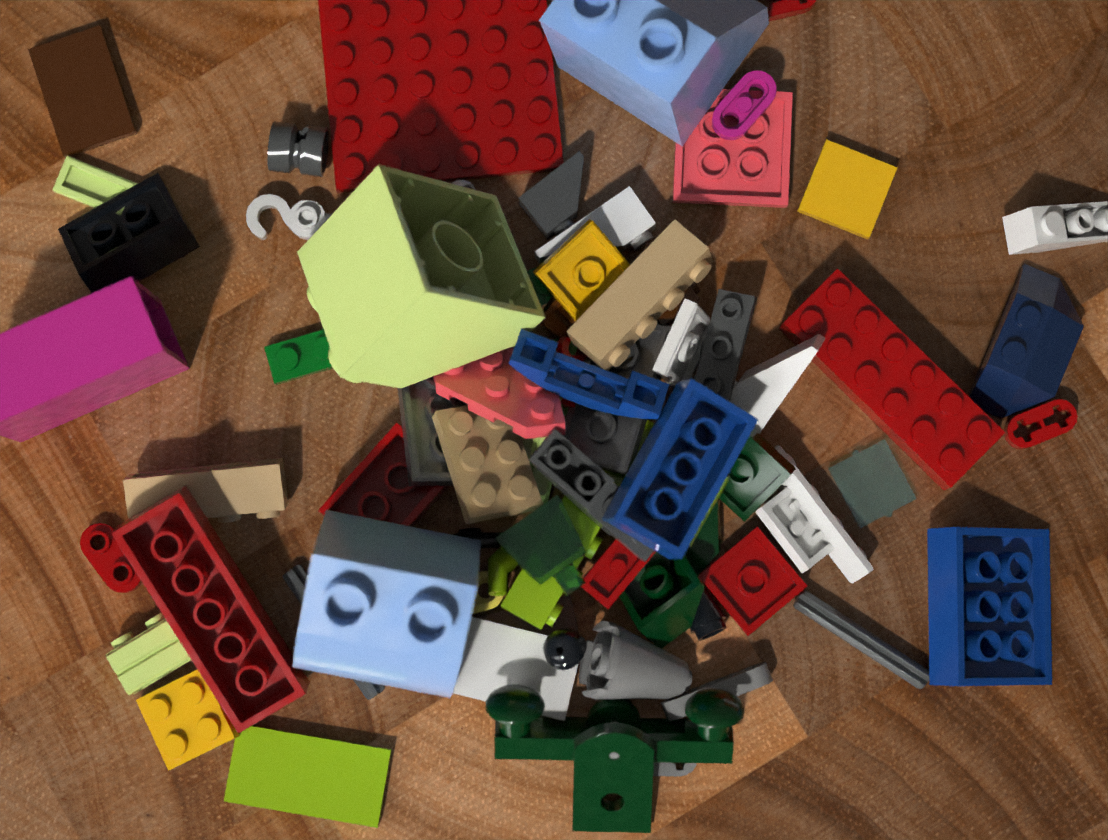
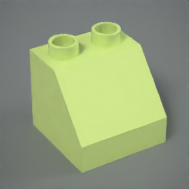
[297,165,545,388]

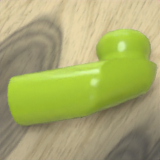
[488,546,519,596]

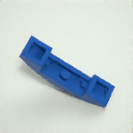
[509,329,669,419]

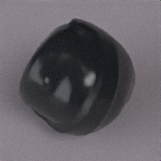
[543,629,587,670]

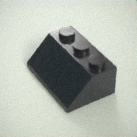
[58,173,200,293]

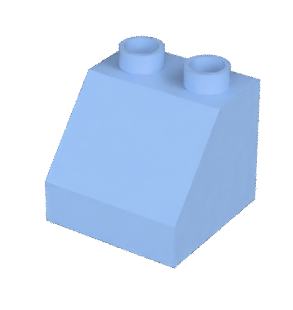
[539,0,769,146]

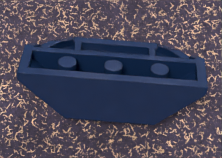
[968,263,1084,419]

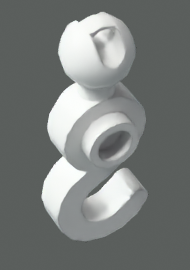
[246,194,332,240]

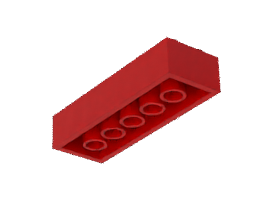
[779,268,1006,491]
[111,485,310,734]

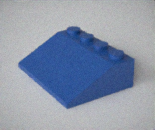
[927,527,1052,686]

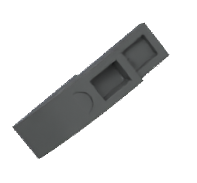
[528,429,654,562]

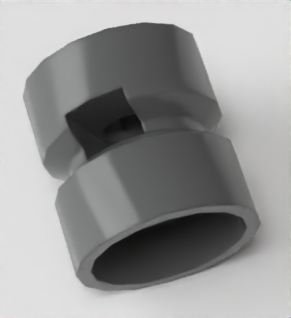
[267,121,329,177]

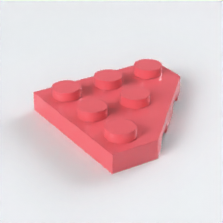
[433,348,566,439]

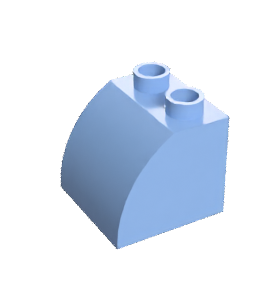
[293,510,481,698]

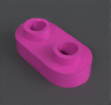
[712,70,777,140]

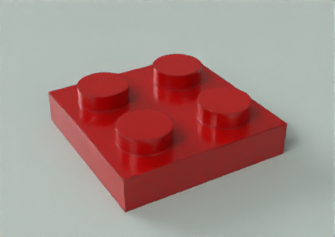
[698,526,807,636]

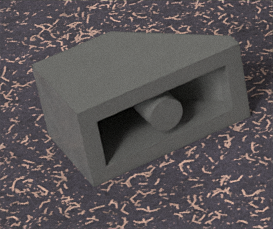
[519,151,584,240]

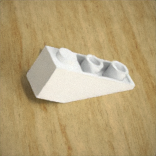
[1002,201,1108,255]

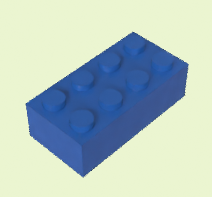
[602,378,758,559]

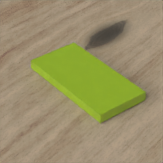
[224,725,392,828]

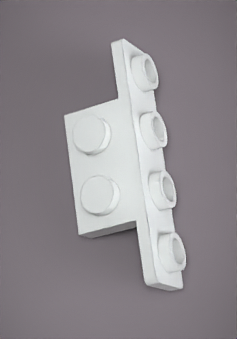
[755,445,873,583]

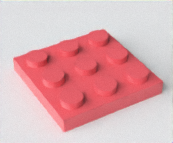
[672,89,793,208]

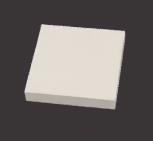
[652,299,711,388]

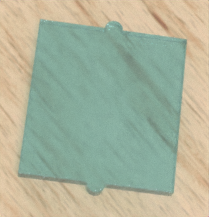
[828,439,917,528]

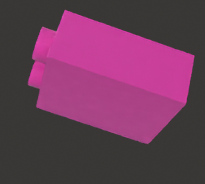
[0,276,190,442]

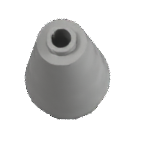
[579,620,692,699]

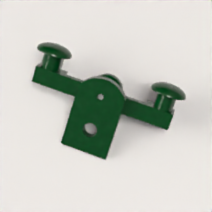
[485,684,744,833]

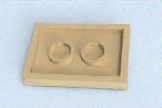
[432,405,543,524]

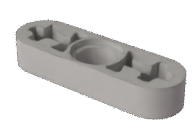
[661,662,773,721]

